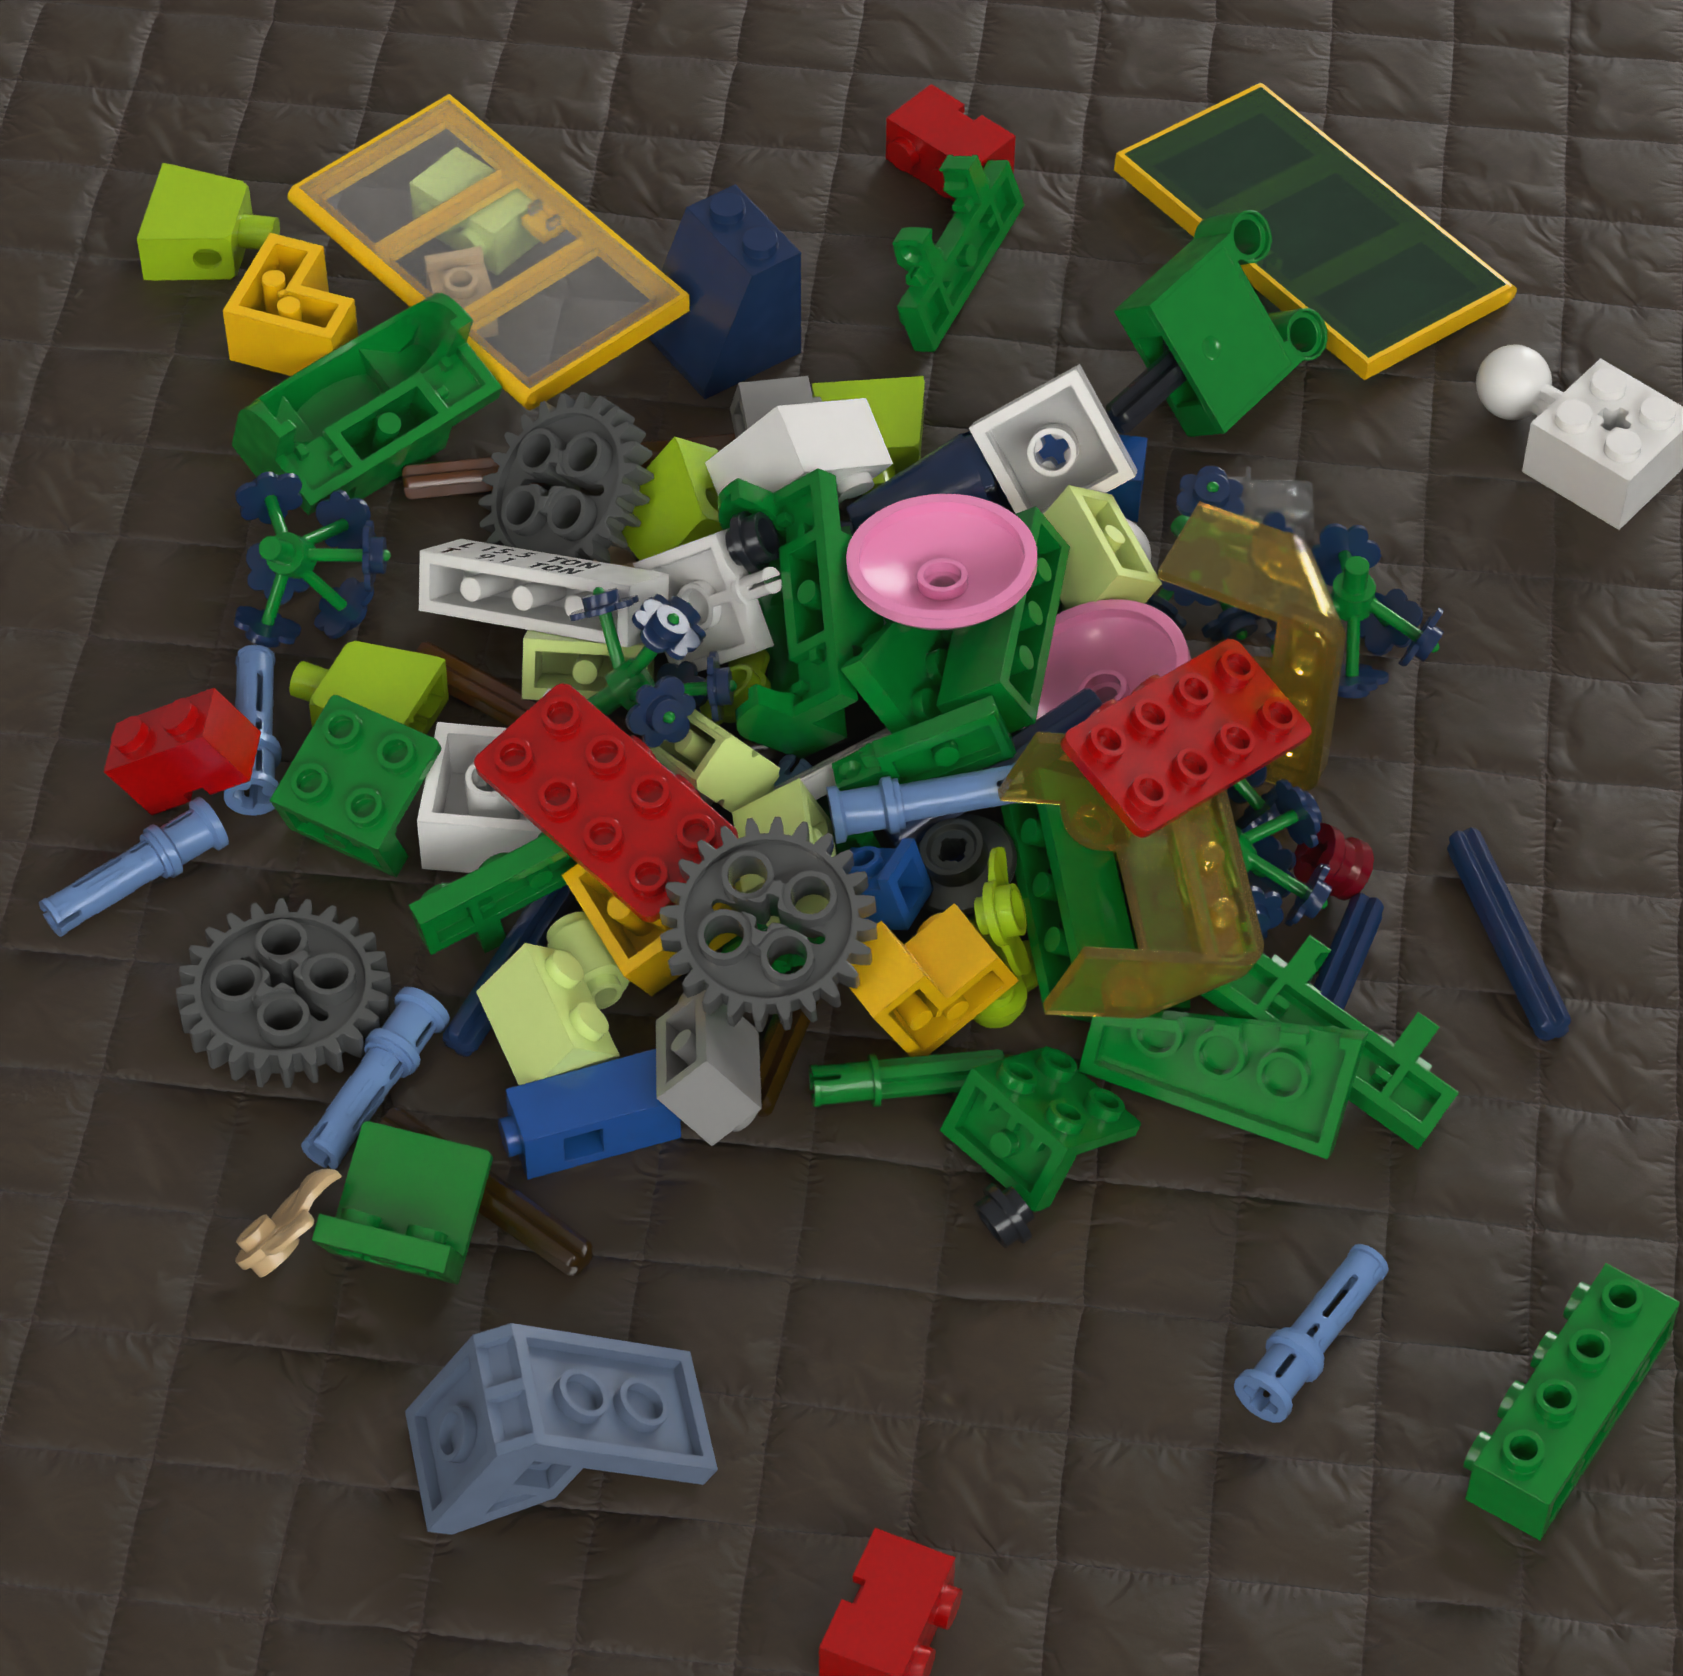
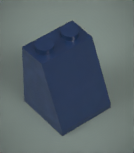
[647,184,801,399]

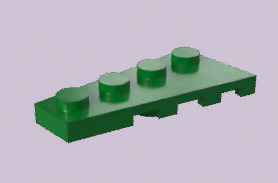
[840,618,953,734]
[1078,1004,1369,1159]

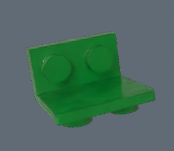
[270,695,442,878]
[940,1046,1141,1212]
[312,1121,493,1285]

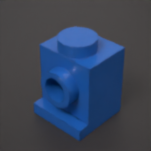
[848,838,933,931]

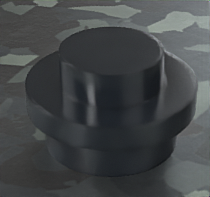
[725,511,780,573]
[973,1183,1034,1248]

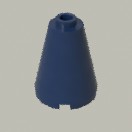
[840,431,1003,536]

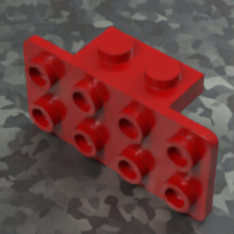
[1060,639,1311,838]
[474,683,739,922]

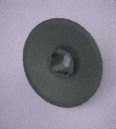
[917,814,1017,915]

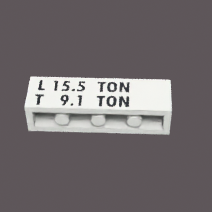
[419,539,669,648]

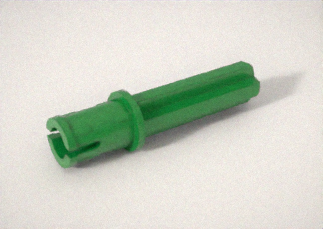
[808,1049,1006,1107]

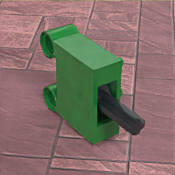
[1106,210,1327,437]

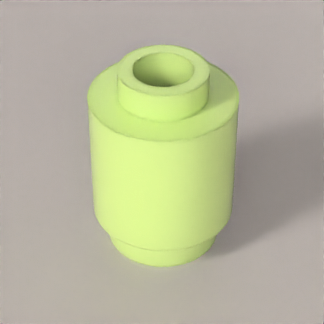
[546,912,630,1010]

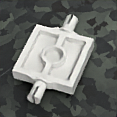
[633,528,782,672]

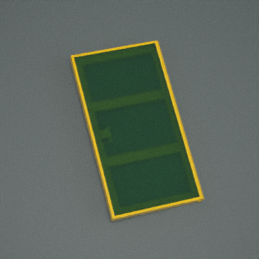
[1114,83,1517,380]

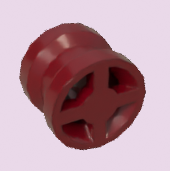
[1293,823,1374,901]

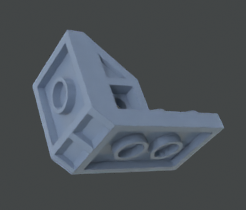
[405,1323,718,1535]

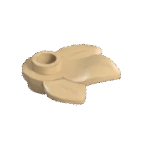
[235,1169,342,1277]

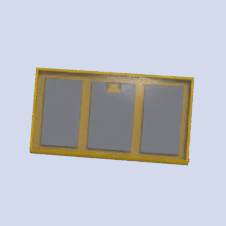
[287,94,690,410]

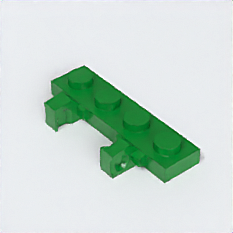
[892,154,1025,352]
[409,832,578,955]
[1200,935,1459,1150]

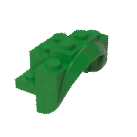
[232,292,502,516]
[717,468,884,759]

